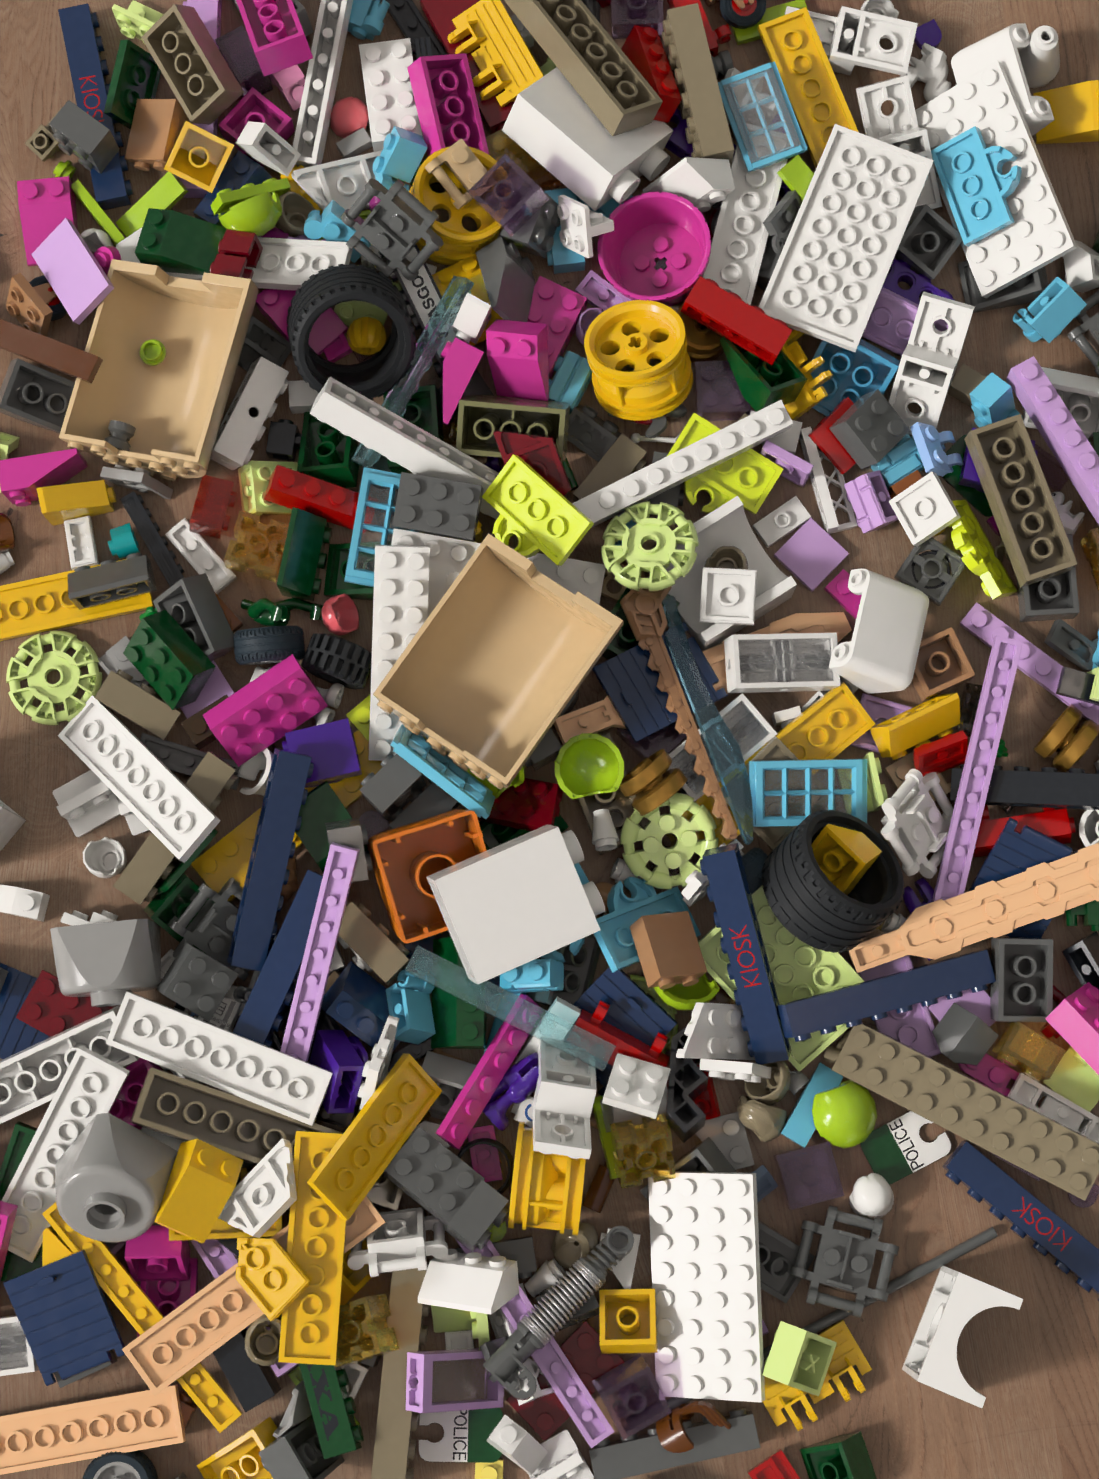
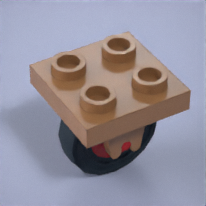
[704,0,766,29]
[6,272,68,337]

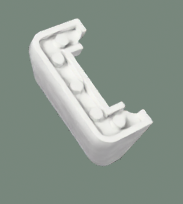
[951,23,1054,136]
[829,569,929,694]

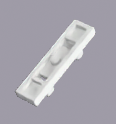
[1007,1073,1099,1143]

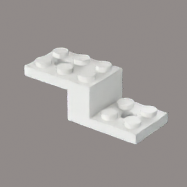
[785,6,918,76]
[856,75,942,209]
[889,292,975,435]
[532,1037,597,1159]

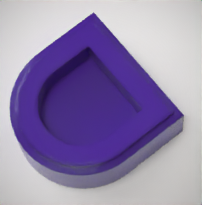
[914,19,942,50]

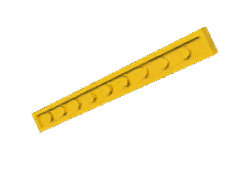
[42,1202,243,1433]

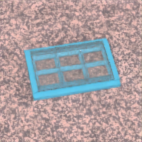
[718,61,808,172]

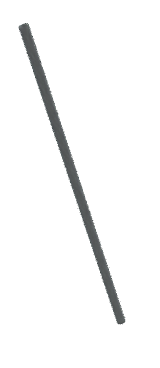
[627,1227,998,1432]

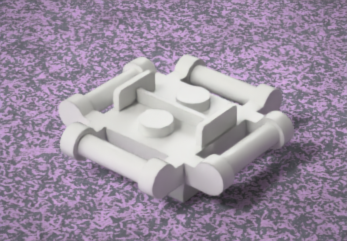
[881,769,954,879]
[347,1207,448,1277]

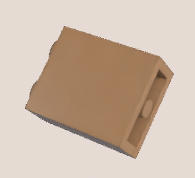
[125,99,190,172]
[630,911,707,990]

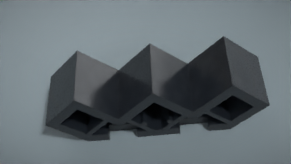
[665,1026,708,1143]

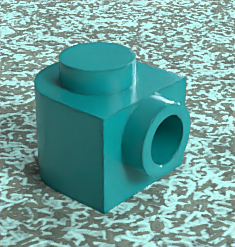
[108,523,140,559]

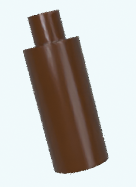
[583,1162,615,1213]

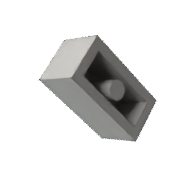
[336,127,373,159]

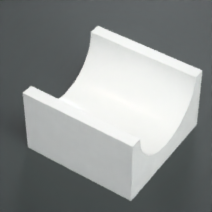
[649,496,797,651]
[902,1266,1023,1408]

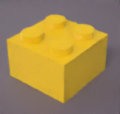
[599,1289,658,1354]

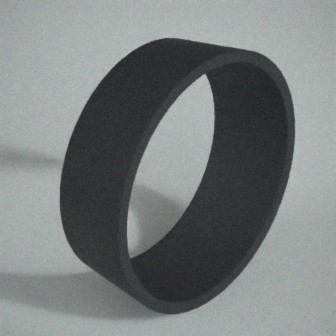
[457,1138,514,1194]

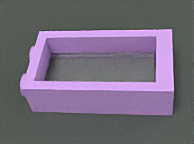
[405,1348,504,1413]

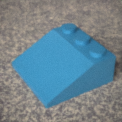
[810,339,900,416]

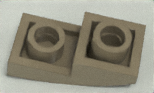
[25,109,61,162]

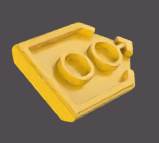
[236,1238,310,1321]

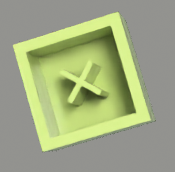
[762,1321,837,1396]

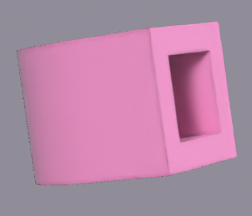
[268,65,305,111]

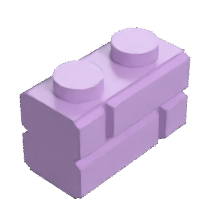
[844,470,899,534]

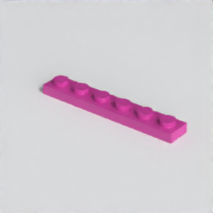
[436,994,544,1149]

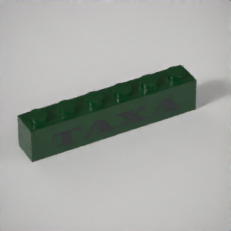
[299,1344,364,1459]

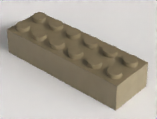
[662,3,734,167]
[965,414,1078,588]
[113,751,238,905]

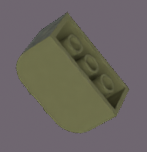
[456,395,570,462]

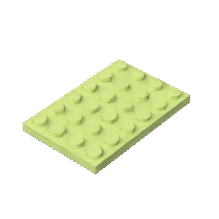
[698,886,865,1072]

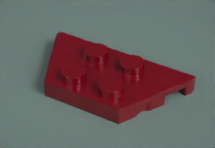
[493,431,572,496]
[477,778,563,831]

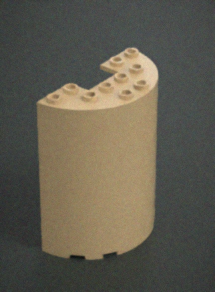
[59,259,258,481]
[373,533,624,790]

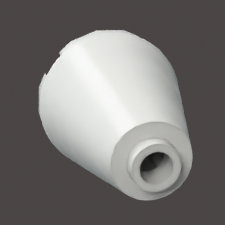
[1018,25,1060,88]

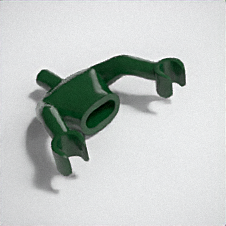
[241,598,323,627]

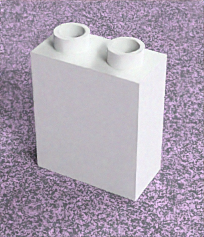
[502,67,673,211]
[426,824,605,984]

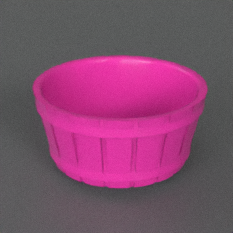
[597,192,711,307]

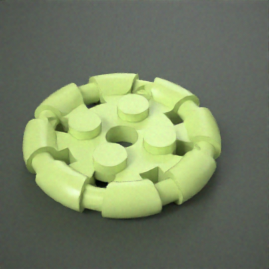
[601,501,699,592]
[6,630,102,725]
[620,792,718,889]

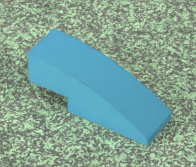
[781,1063,843,1148]

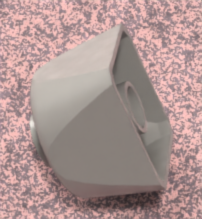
[50,919,161,1007]
[55,1113,178,1242]

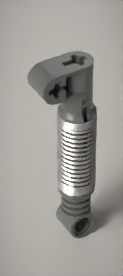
[483,1226,634,1401]

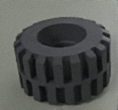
[301,633,372,690]

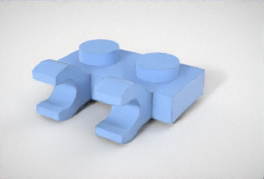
[910,422,964,477]

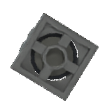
[894,537,966,606]

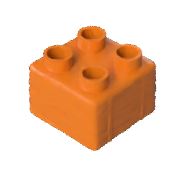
[367,809,487,944]

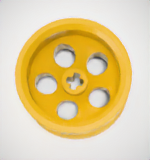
[409,147,513,265]
[584,300,693,421]
[508,1121,586,1236]

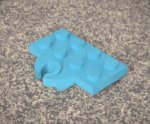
[931,126,1022,247]
[593,877,701,973]

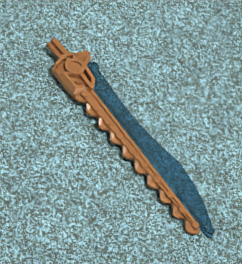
[620,562,754,845]

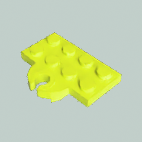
[666,413,784,515]
[482,454,594,566]
[949,500,1017,599]

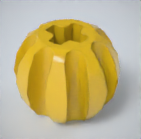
[347,317,386,355]

